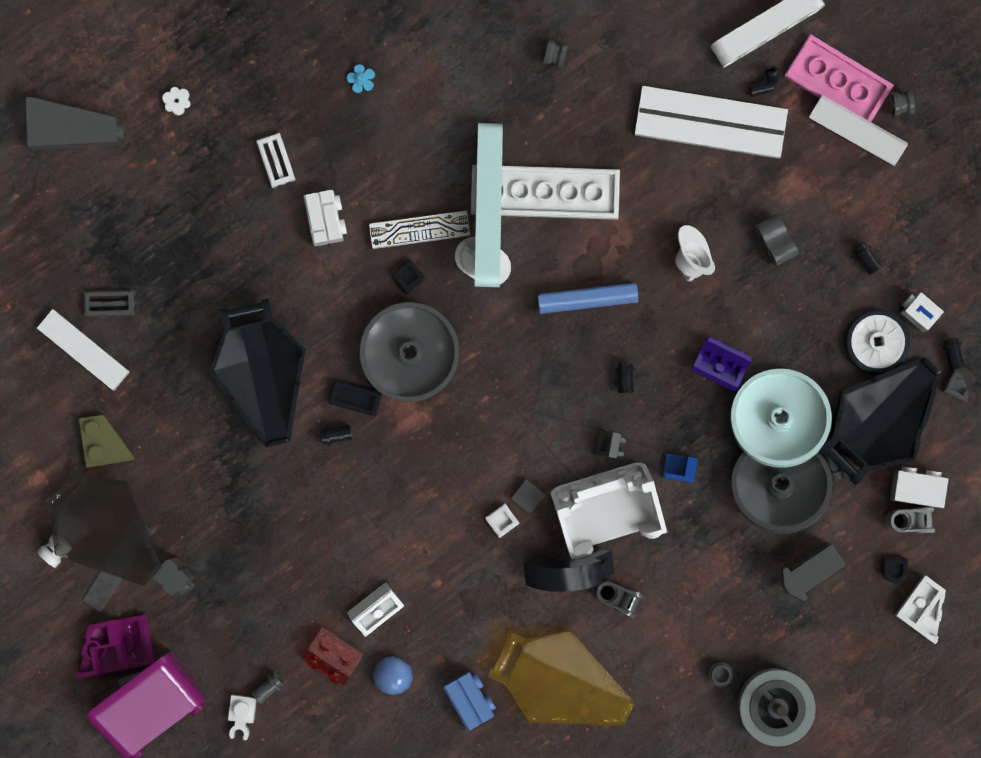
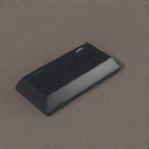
[328,380,382,417]

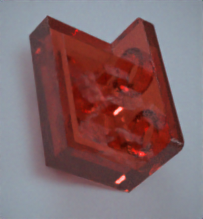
[303,627,364,686]

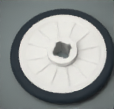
[845,310,910,374]

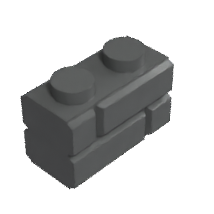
[152,557,196,597]

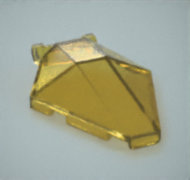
[488,631,635,725]

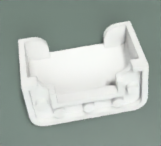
[551,463,667,559]

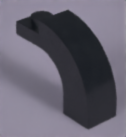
[523,548,614,592]

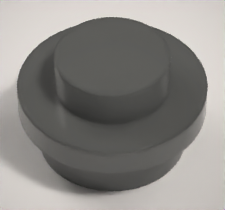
[708,662,733,687]

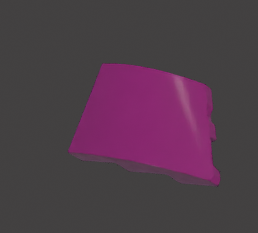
[76,614,155,679]

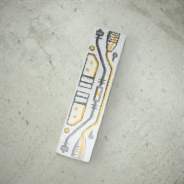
[369,211,470,249]

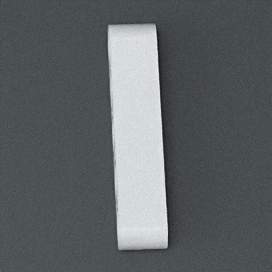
[710,0,825,68]

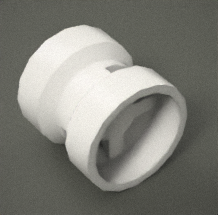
[37,533,73,568]

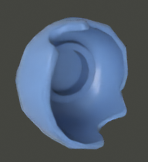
[372,656,413,695]

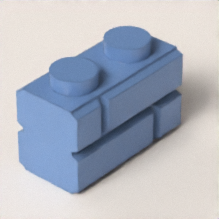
[443,671,496,731]

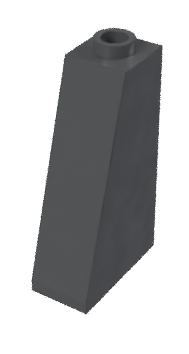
[25,97,125,150]

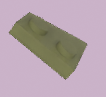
[79,415,135,468]

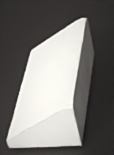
[347,583,404,637]

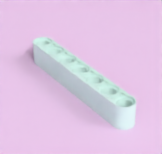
[474,123,503,287]

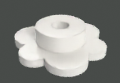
[162,87,190,115]

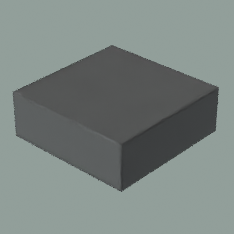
[511,480,545,514]

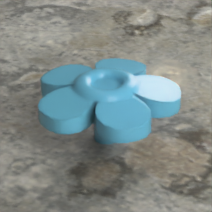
[347,64,375,93]

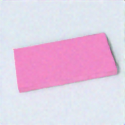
[783,34,894,122]

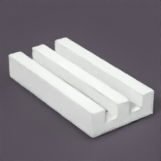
[257,133,296,188]

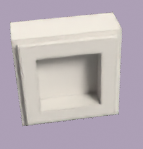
[485,504,520,538]

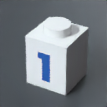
[901,292,944,332]

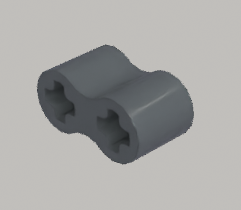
[754,214,799,266]

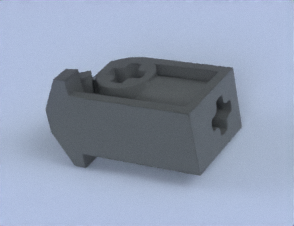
[781,542,846,601]

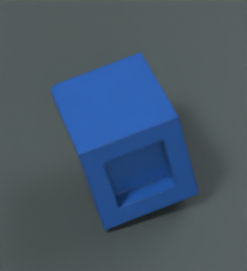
[662,454,698,483]

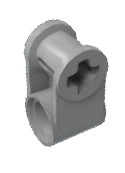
[885,507,935,533]

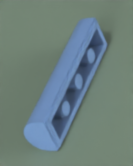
[537,283,638,314]

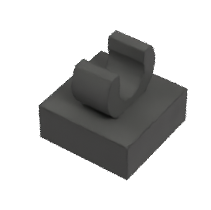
[595,431,626,459]

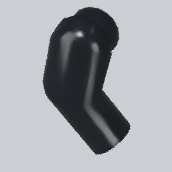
[749,66,780,97]

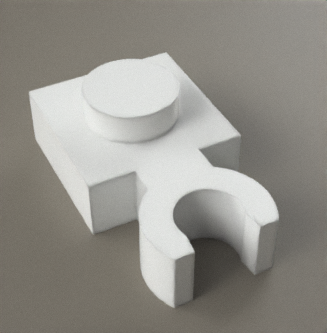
[228,694,257,740]

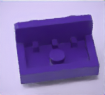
[691,337,752,392]

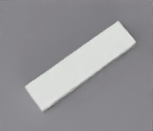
[809,95,908,166]
[37,309,130,391]

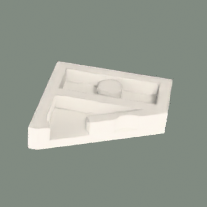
[895,575,946,644]

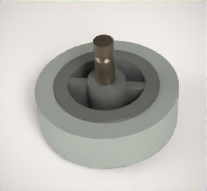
[737,668,816,746]

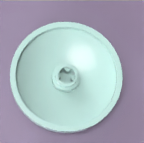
[731,369,832,468]

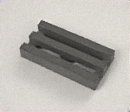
[84,290,135,317]

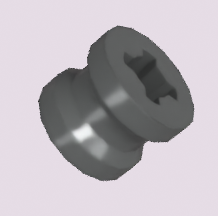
[543,40,568,68]
[890,90,915,117]

